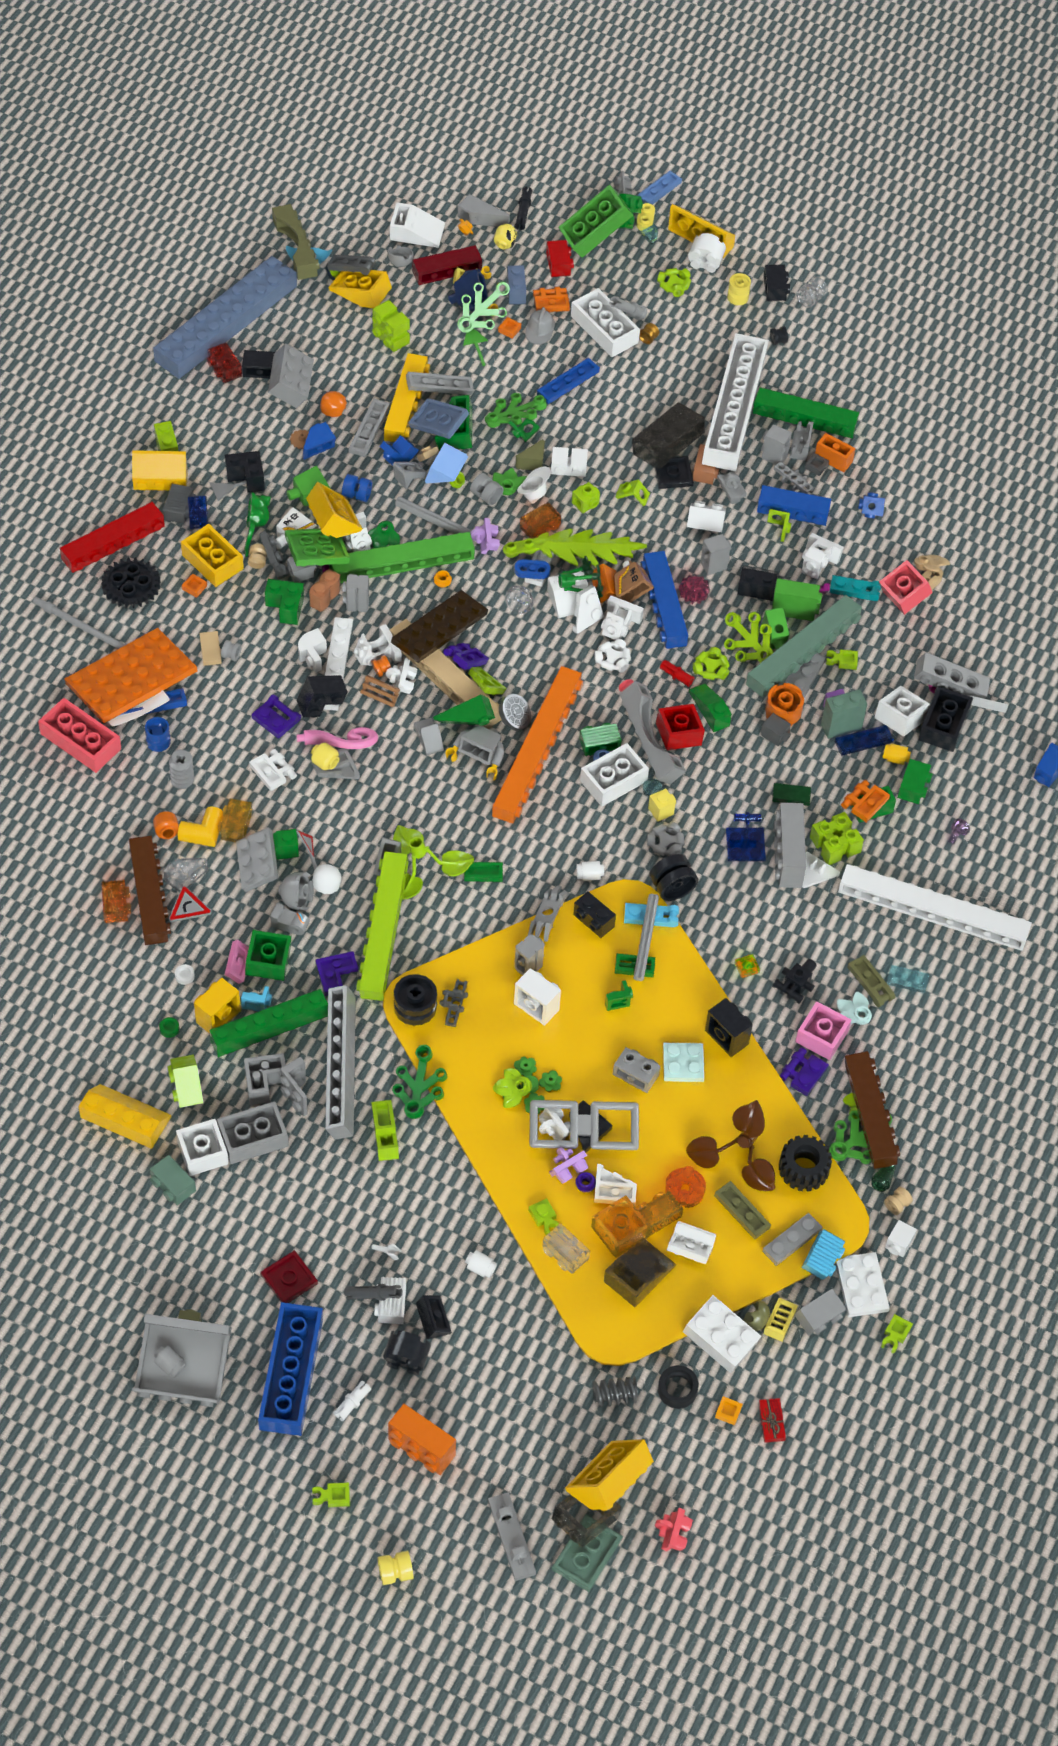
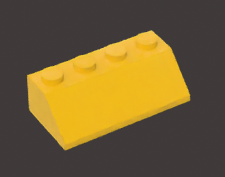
[668,204,735,258]
[306,482,363,538]
[78,1084,171,1149]
[565,1439,654,1511]

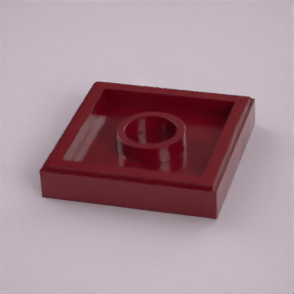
[260,1250,318,1303]

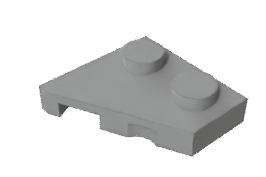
[311,748,360,779]

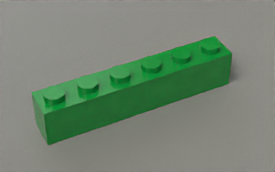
[753,387,860,439]
[209,989,328,1057]

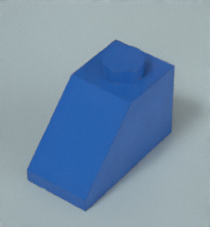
[302,422,336,460]
[1033,743,1058,787]

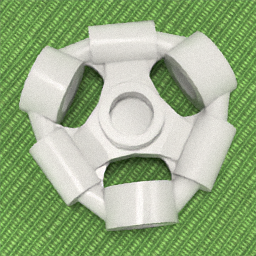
[594,639,631,673]

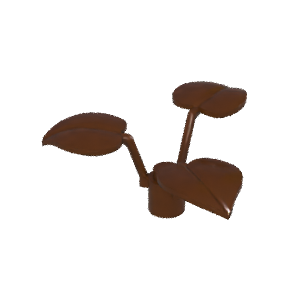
[686,1100,776,1191]

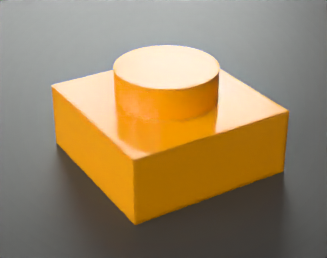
[715,1396,743,1425]

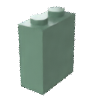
[821,690,867,739]

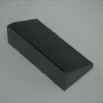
[416,1295,452,1339]

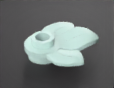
[837,992,872,1025]

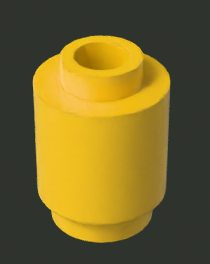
[883,743,911,765]

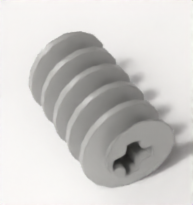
[169,750,194,789]

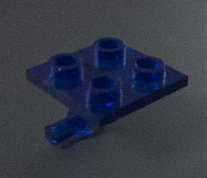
[726,812,766,861]

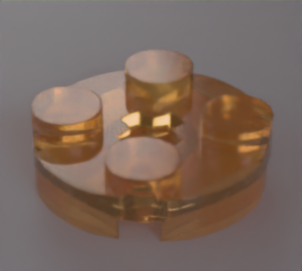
[665,1166,706,1208]

